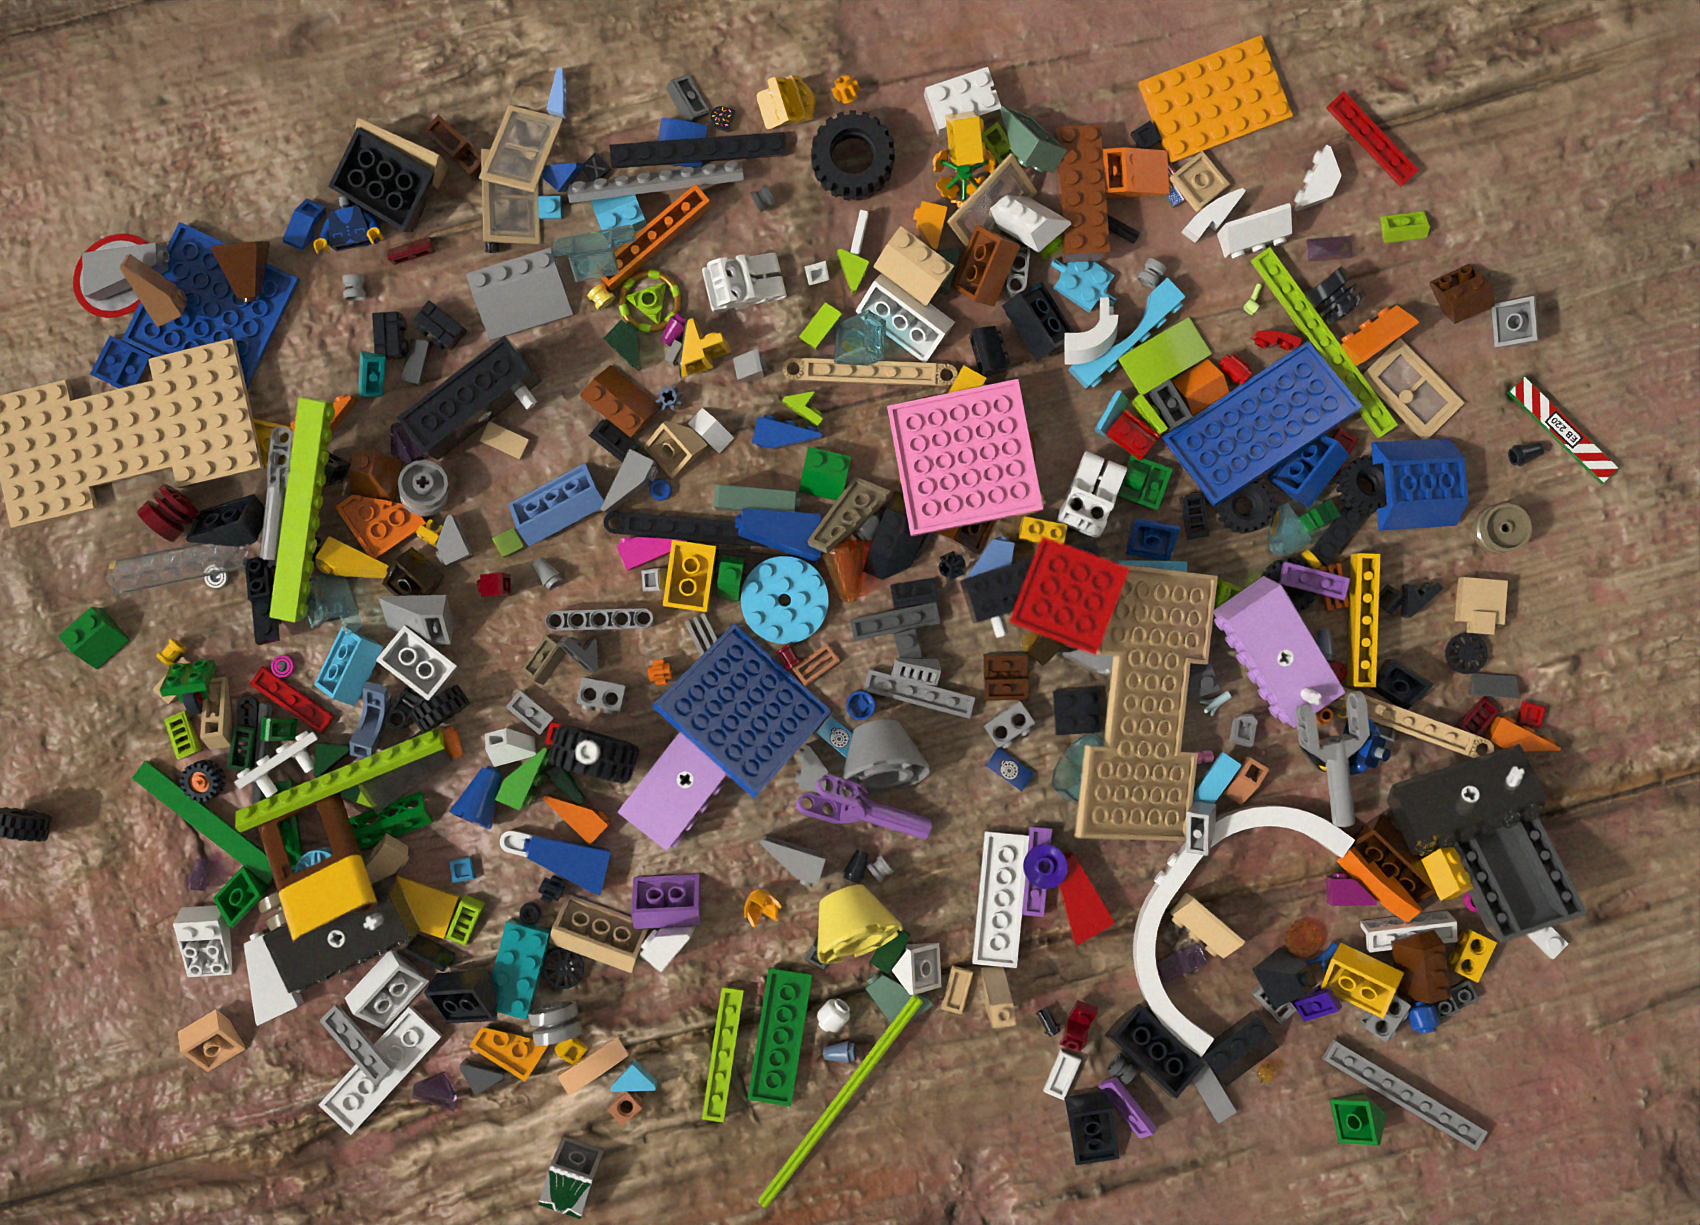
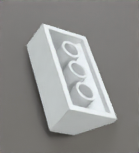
[855,273,955,363]

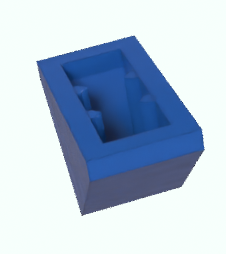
[541,163,584,192]

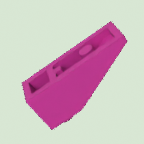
[616,535,688,571]

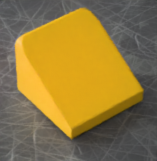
[554,1037,588,1065]

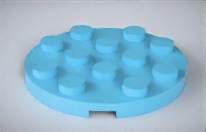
[741,556,829,644]

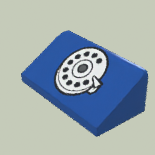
[985,747,1033,792]

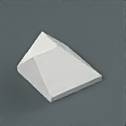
[892,943,942,995]

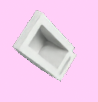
[1181,188,1246,242]

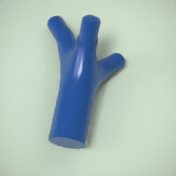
[1306,942,1338,972]

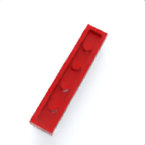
[1326,91,1419,187]

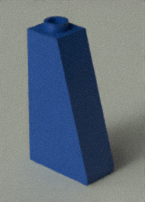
[735,508,821,562]
[523,833,611,895]

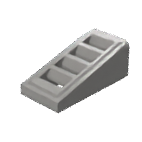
[891,658,941,685]
[1250,983,1297,1024]

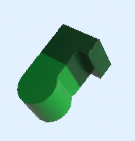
[1293,499,1341,536]

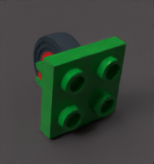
[159,659,217,714]

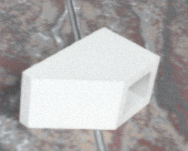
[485,728,537,767]

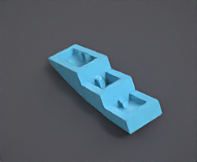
[1192,752,1241,804]

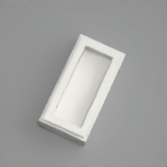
[850,210,869,256]
[1043,1049,1081,1100]

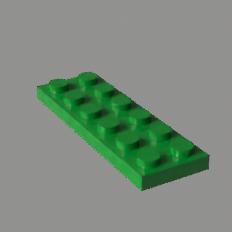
[747,967,812,1107]

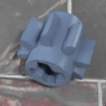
[656,384,683,412]

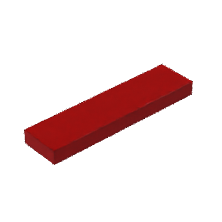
[250,666,335,734]

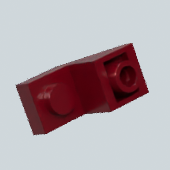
[1059,1000,1098,1052]

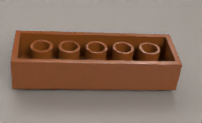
[1054,124,1110,263]

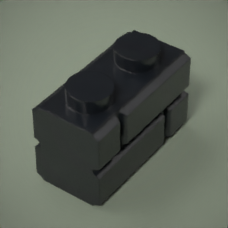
[413,300,467,350]
[372,311,409,360]

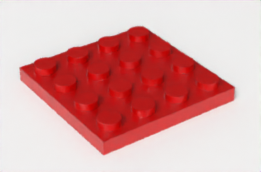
[1009,536,1130,655]

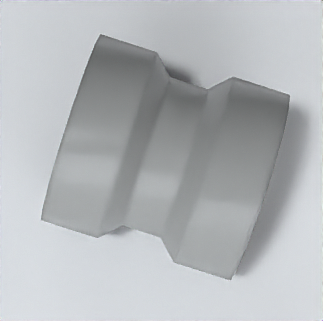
[1137,258,1167,289]
[342,274,366,301]

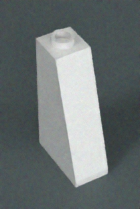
[244,930,304,1026]

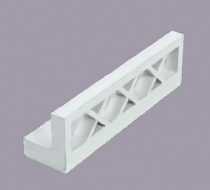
[1360,910,1457,953]

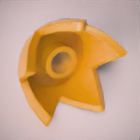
[744,889,782,928]

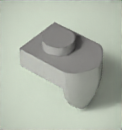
[1229,714,1258,748]

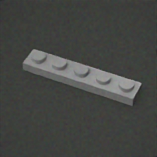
[863,669,975,719]

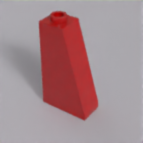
[1058,852,1115,946]

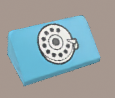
[816,715,852,758]

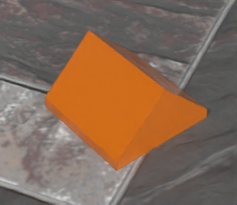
[1171,359,1229,416]

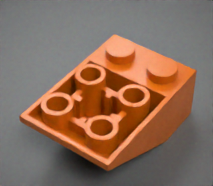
[1103,147,1170,199]

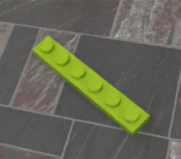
[702,986,744,1123]

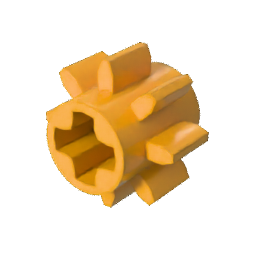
[831,75,860,104]

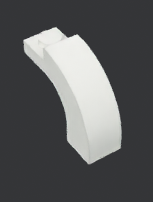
[1065,297,1118,365]

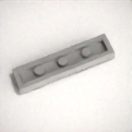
[320,1005,394,1085]

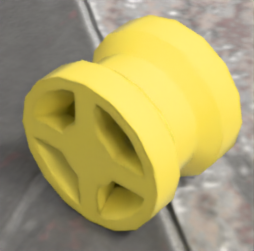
[587,282,615,310]

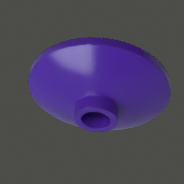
[1023,844,1068,889]

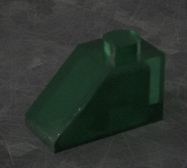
[603,319,641,372]

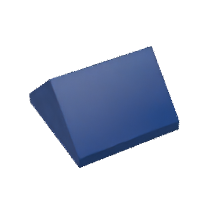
[1126,519,1180,561]

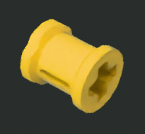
[156,638,187,666]

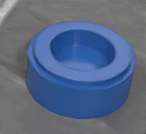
[649,479,672,501]

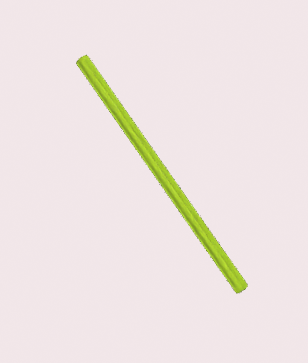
[758,995,923,1208]

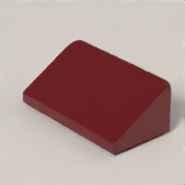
[387,237,435,265]

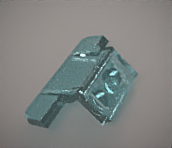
[551,225,636,282]
[306,573,362,636]

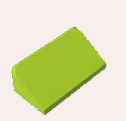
[1380,211,1430,243]
[799,303,842,350]

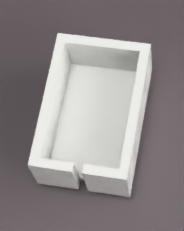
[924,67,1001,137]

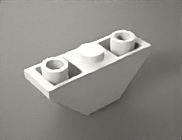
[1294,145,1341,211]

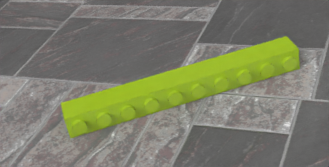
[270,396,335,623]

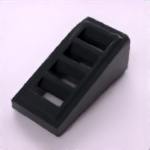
[1179,492,1209,540]

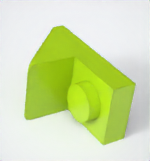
[782,391,823,428]

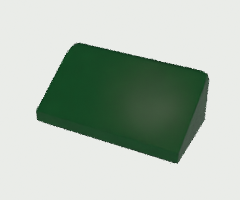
[870,929,910,975]

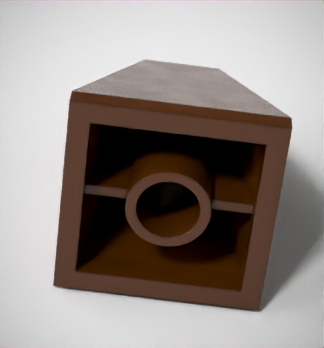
[211,241,270,302]

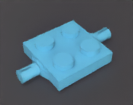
[1050,257,1117,312]

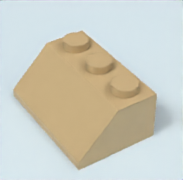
[873,226,954,307]
[1169,892,1245,959]

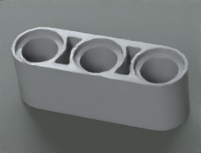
[1005,237,1031,297]

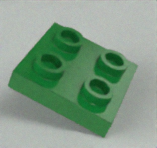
[1117,454,1173,511]

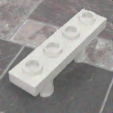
[234,730,318,798]

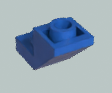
[283,198,326,251]

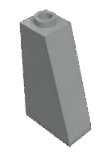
[82,243,170,302]

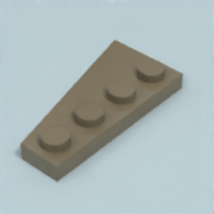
[807,476,893,554]

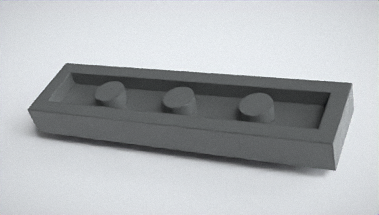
[850,602,940,641]

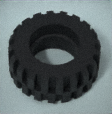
[811,110,895,201]
[548,725,639,784]

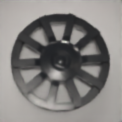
[1445,633,1487,674]
[542,947,584,989]

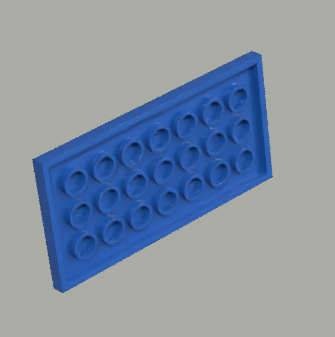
[1162,341,1362,507]

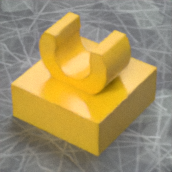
[416,519,443,548]

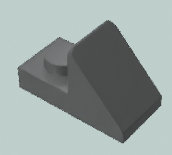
[557,637,598,673]

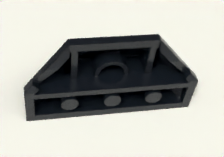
[862,491,925,580]

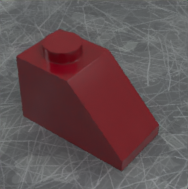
[477,573,511,597]

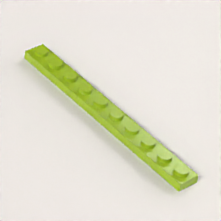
[1250,247,1398,438]
[235,728,444,833]

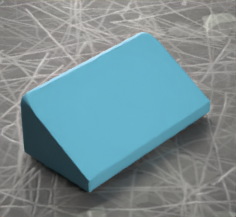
[1094,390,1129,438]

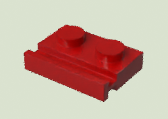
[1106,409,1160,461]

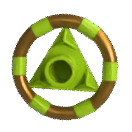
[618,269,682,333]

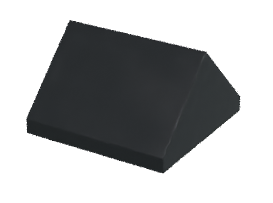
[1369,659,1433,710]

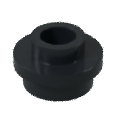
[519,902,542,924]

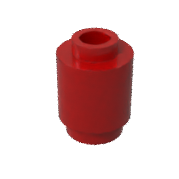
[1219,353,1253,385]

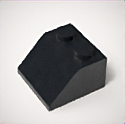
[969,326,1010,377]

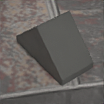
[459,1059,507,1095]

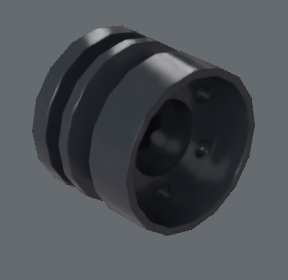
[1305,266,1366,325]

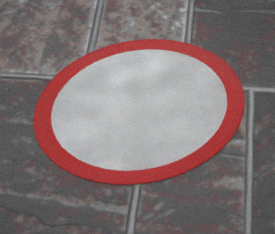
[73,234,148,318]

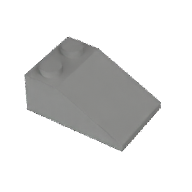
[601,449,659,514]
[760,835,826,887]

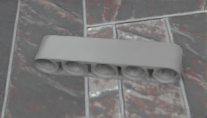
[545,608,656,631]

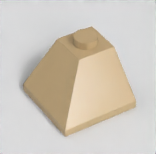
[643,421,708,479]

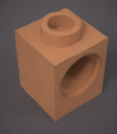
[607,1091,644,1126]

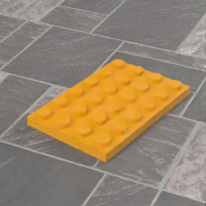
[1138,35,1293,164]

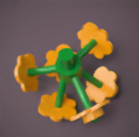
[933,149,996,207]

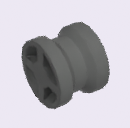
[750,185,776,212]

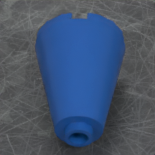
[450,765,502,829]

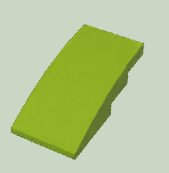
[1118,317,1212,396]

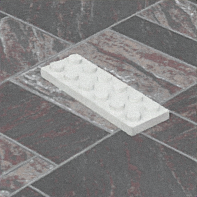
[972,831,1029,968]
[319,1006,443,1135]

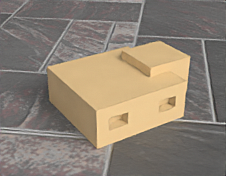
[1455,577,1508,635]

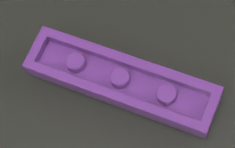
[1022,826,1052,917]

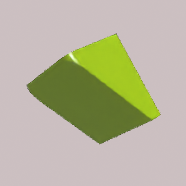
[492,528,524,558]

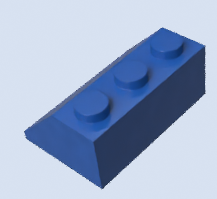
[1267,435,1349,507]

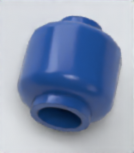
[1408,1001,1440,1034]

